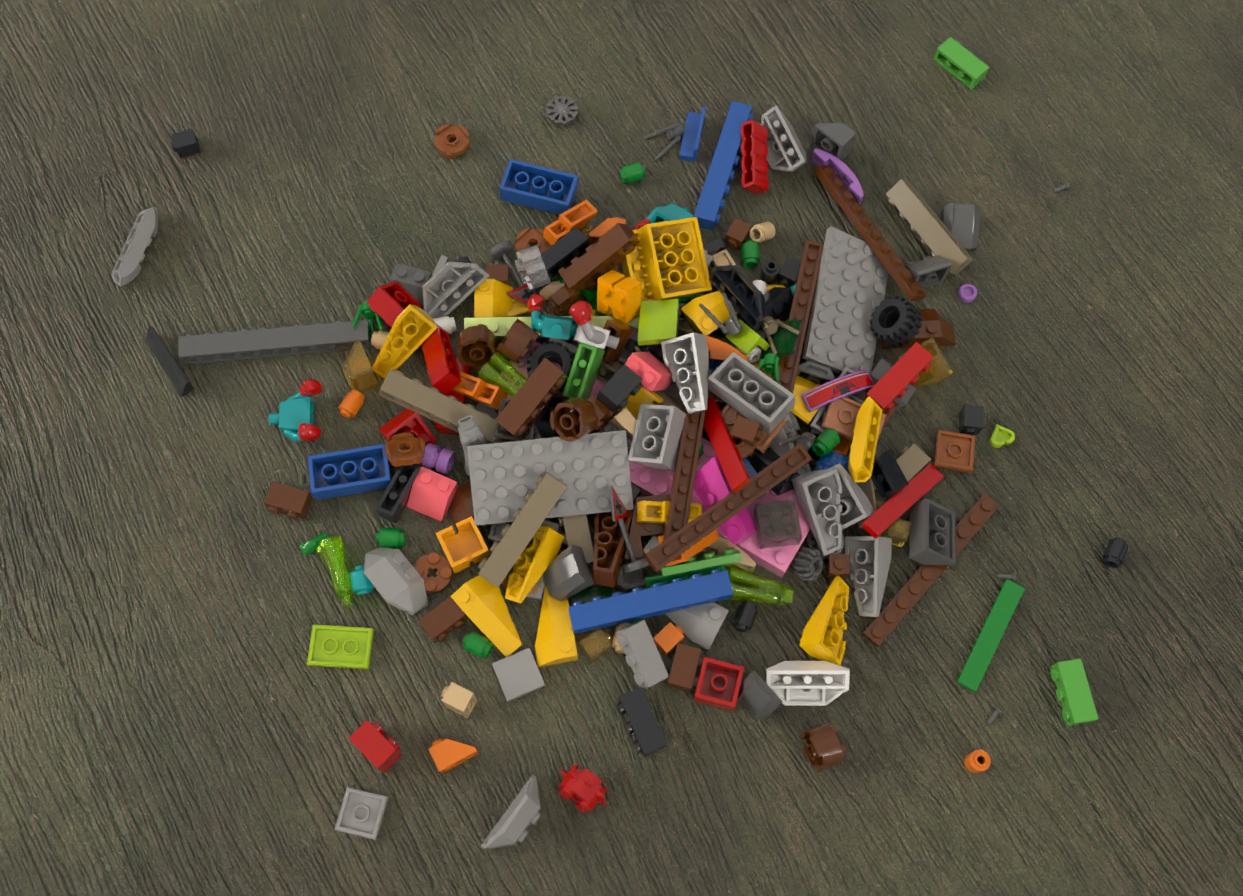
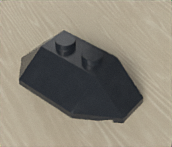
[709,265,765,332]

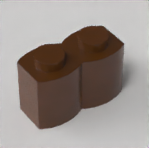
[548,284,578,316]

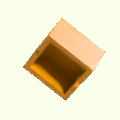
[597,270,642,324]
[436,516,490,574]

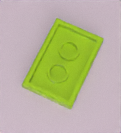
[637,299,679,346]
[307,624,374,670]

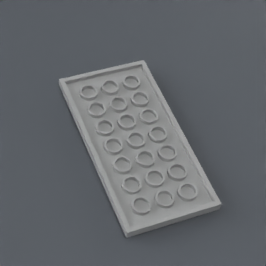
[802,226,889,375]
[467,430,634,525]

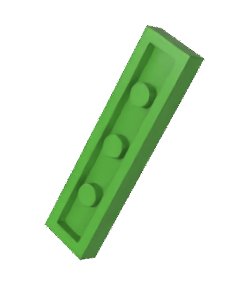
[660,548,742,576]

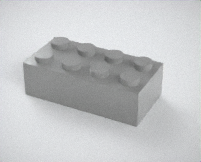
[708,352,795,434]

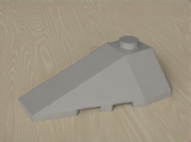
[661,332,709,414]
[845,536,892,617]
[665,602,729,651]

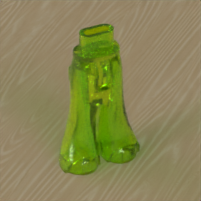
[478,352,527,397]
[316,536,353,607]
[723,564,794,605]

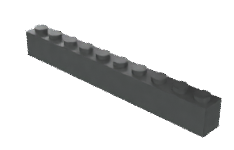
[178,319,371,365]

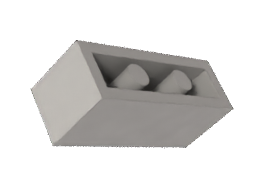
[616,620,669,688]

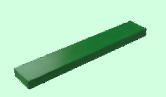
[956,579,1025,693]

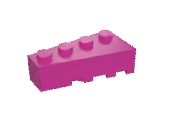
[693,456,757,545]

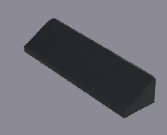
[146,327,194,396]

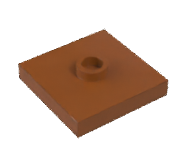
[933,430,976,473]

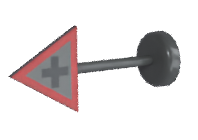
[489,241,538,306]
[610,486,650,573]

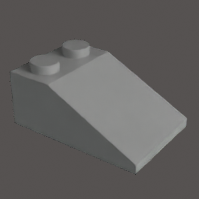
[829,463,875,530]

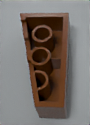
[558,223,640,290]
[495,358,568,437]
[593,510,634,587]

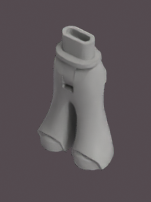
[458,415,488,477]

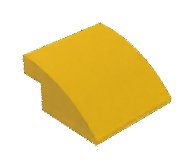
[622,217,712,301]

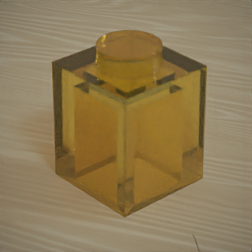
[884,519,911,547]
[580,628,612,662]

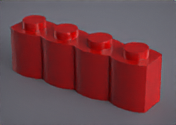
[741,119,769,195]

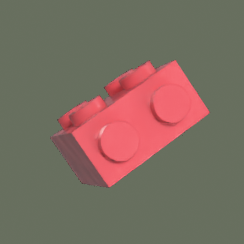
[625,352,673,392]

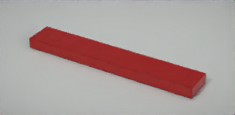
[704,396,751,493]
[861,463,944,539]

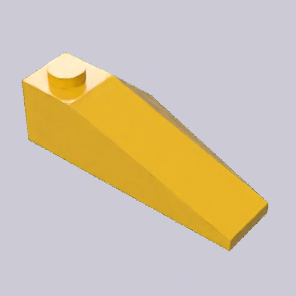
[474,279,513,347]
[680,291,738,335]
[372,304,437,379]
[753,361,820,424]
[505,526,565,604]
[451,575,523,657]
[799,576,849,666]
[535,585,578,667]

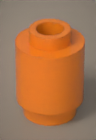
[338,389,365,419]
[964,750,991,773]

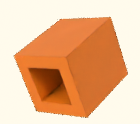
[653,622,684,657]

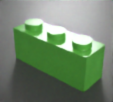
[933,37,989,90]
[563,342,605,400]
[1050,658,1099,726]

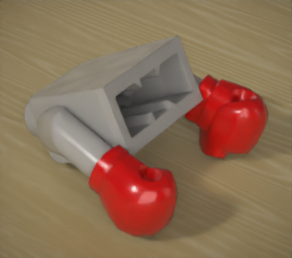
[569,301,620,350]

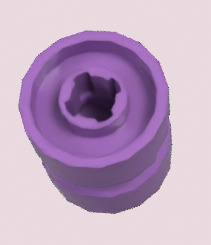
[420,443,455,475]

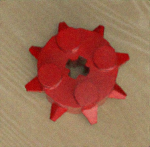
[558,764,607,813]

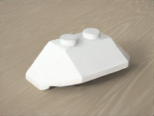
[766,661,850,706]

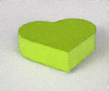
[990,424,1015,448]

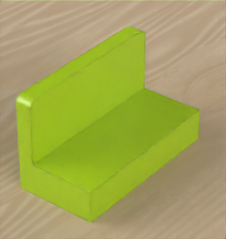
[726,320,770,355]

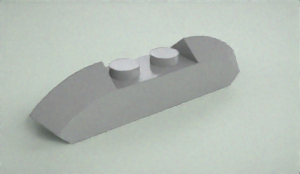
[111,208,158,287]

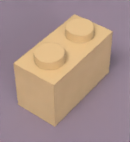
[441,682,477,718]

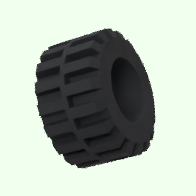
[870,296,922,348]
[526,341,574,394]

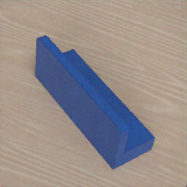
[679,106,706,162]

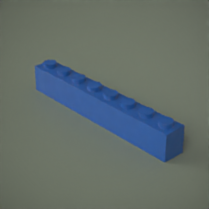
[693,101,754,231]
[568,569,733,634]

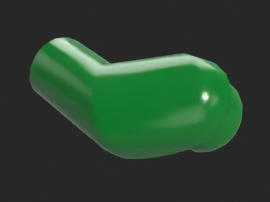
[299,532,329,555]

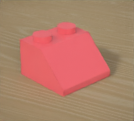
[407,467,459,523]

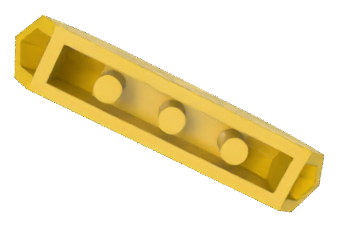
[848,397,882,483]

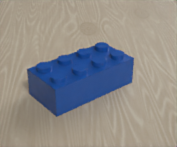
[499,159,579,215]
[308,444,392,500]

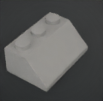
[628,404,686,471]

